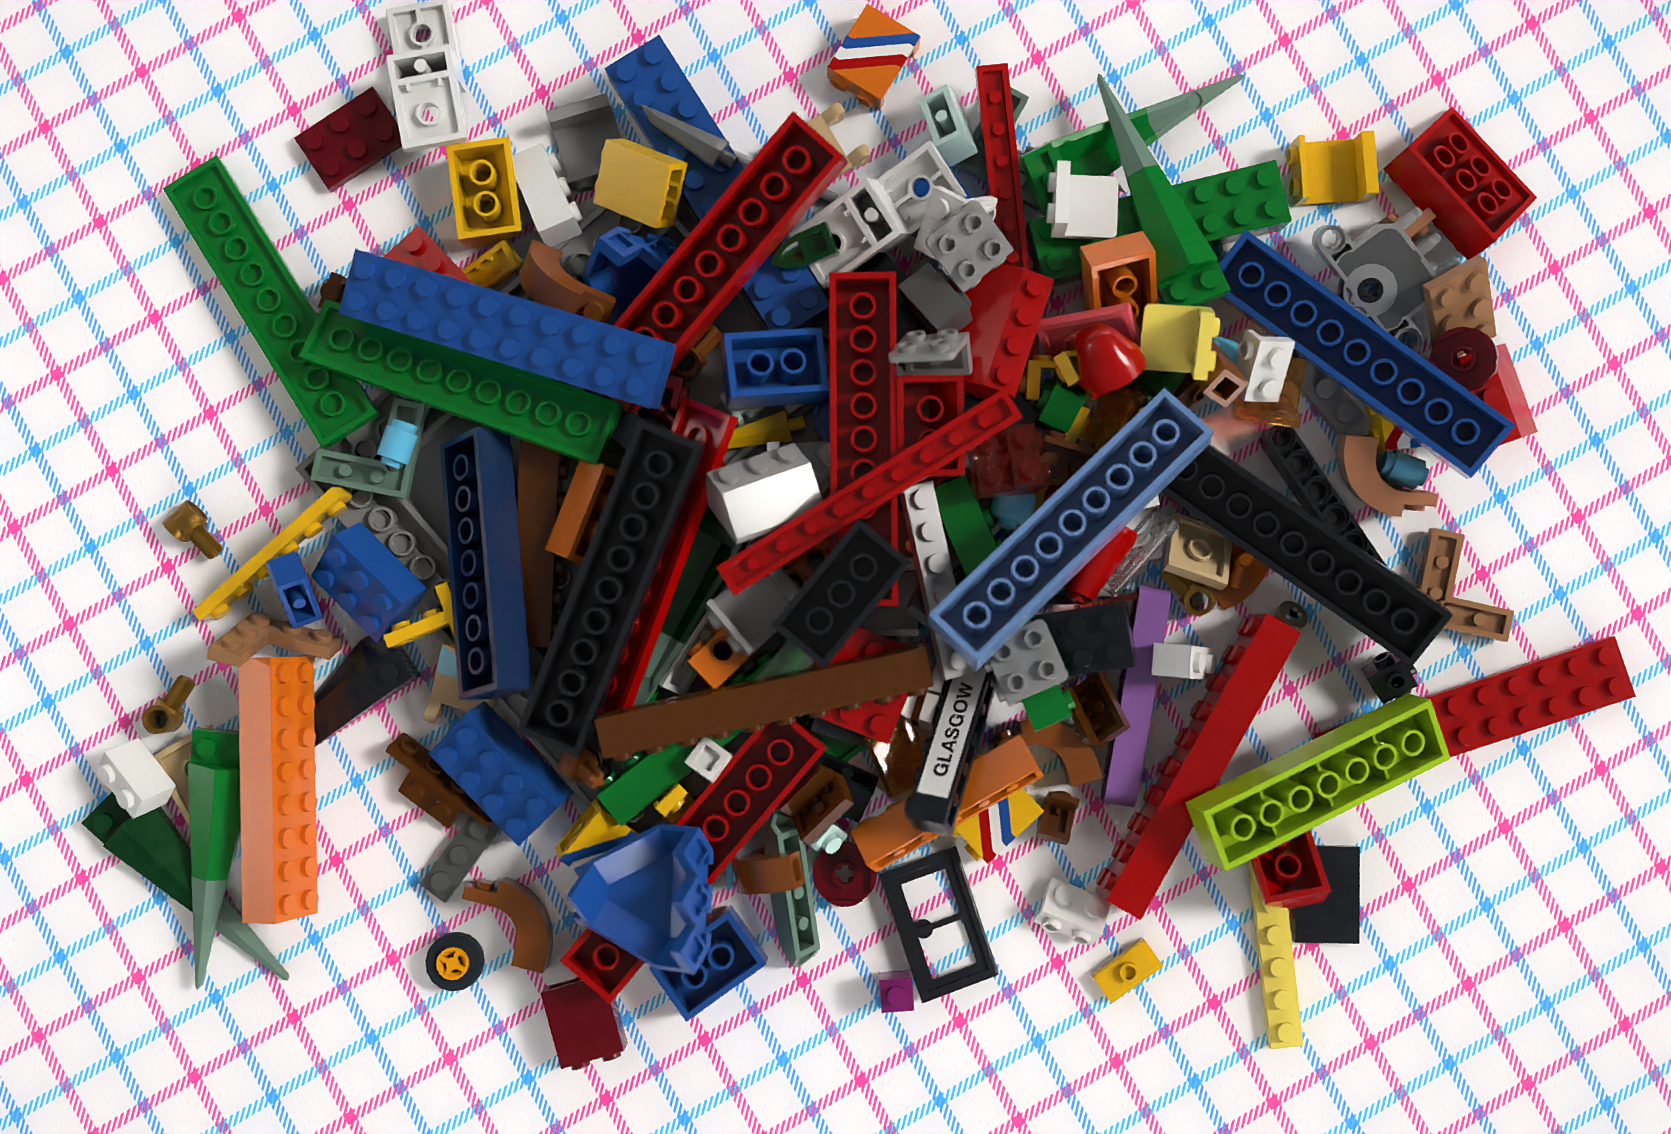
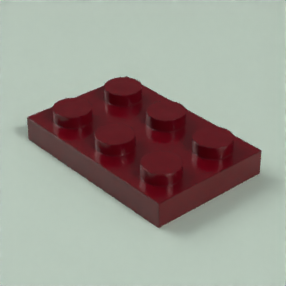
[294,86,402,193]

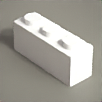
[513,143,583,247]

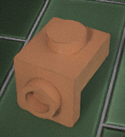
[1378,207,1437,242]

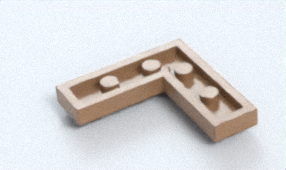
[1417,528,1514,642]
[207,612,343,667]

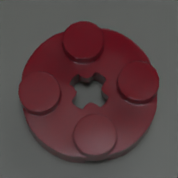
[1428,326,1499,392]
[813,841,877,907]

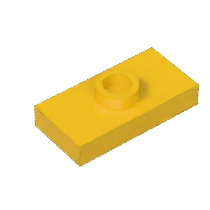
[462,239,523,290]
[1091,938,1163,1004]

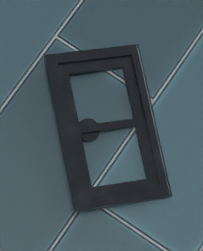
[878,846,999,1004]

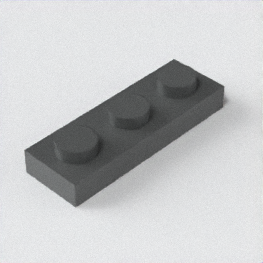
[420,816,501,903]

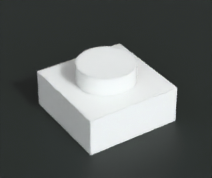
[685,736,732,783]

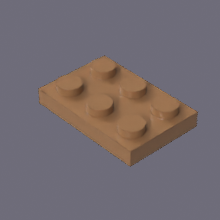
[1422,254,1497,357]

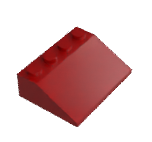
[1383,106,1537,260]
[929,264,1054,400]

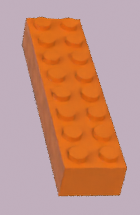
[238,656,319,924]

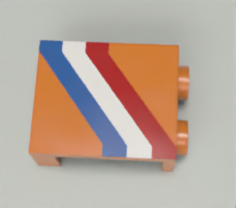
[827,4,921,110]

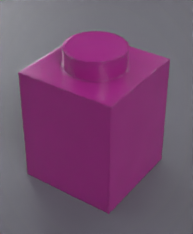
[878,970,914,1013]

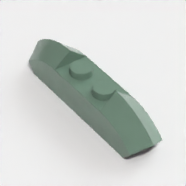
[765,811,820,967]

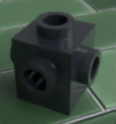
[1360,651,1418,704]

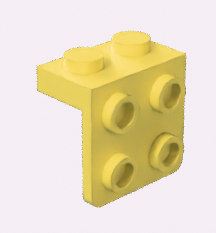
[1140,303,1220,380]

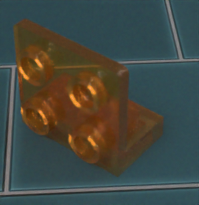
[1230,356,1307,428]

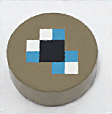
[1274,601,1308,631]

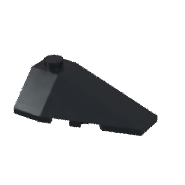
[314,635,422,747]

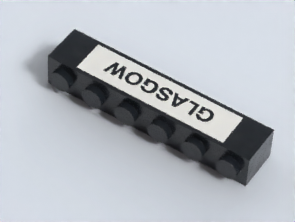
[904,665,998,837]

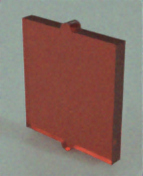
[1073,592,1138,609]

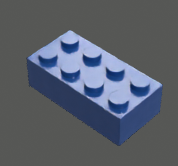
[428,701,574,847]

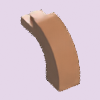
[1337,433,1438,517]

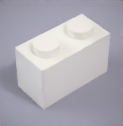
[1151,642,1216,680]
[96,738,176,819]

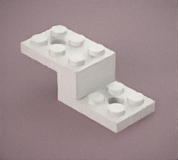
[386,0,469,153]
[789,141,967,289]

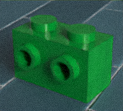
[1036,373,1086,433]

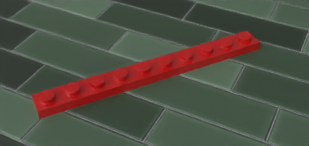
[975,63,1042,383]
[716,388,1022,596]

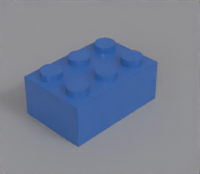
[720,328,830,409]
[311,522,427,643]
[649,905,768,1022]

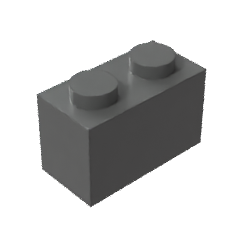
[898,262,973,334]

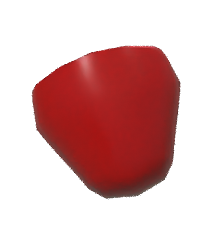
[1075,323,1146,400]

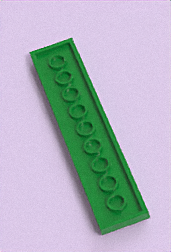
[163,155,380,450]
[299,299,623,465]

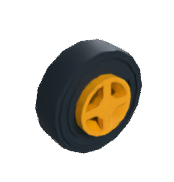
[425,932,485,991]

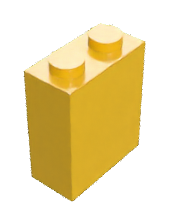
[593,138,688,228]

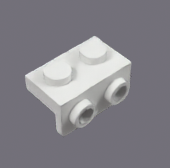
[1236,330,1295,402]
[1034,877,1111,945]

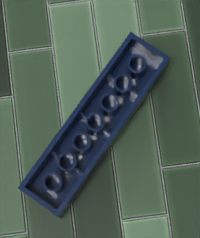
[440,427,532,700]

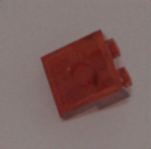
[967,423,1050,498]

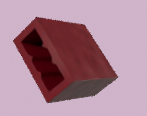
[540,977,628,1071]

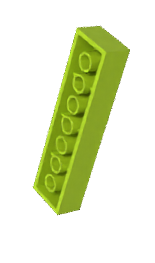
[1185,693,1451,872]

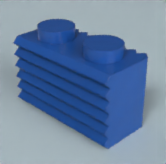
[266,552,323,629]

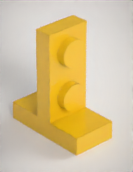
[383,582,454,648]

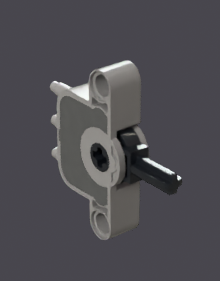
[1312,207,1460,353]

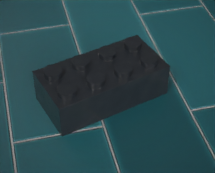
[771,519,912,669]
[1030,601,1138,676]

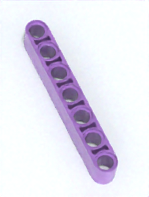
[1100,585,1171,808]

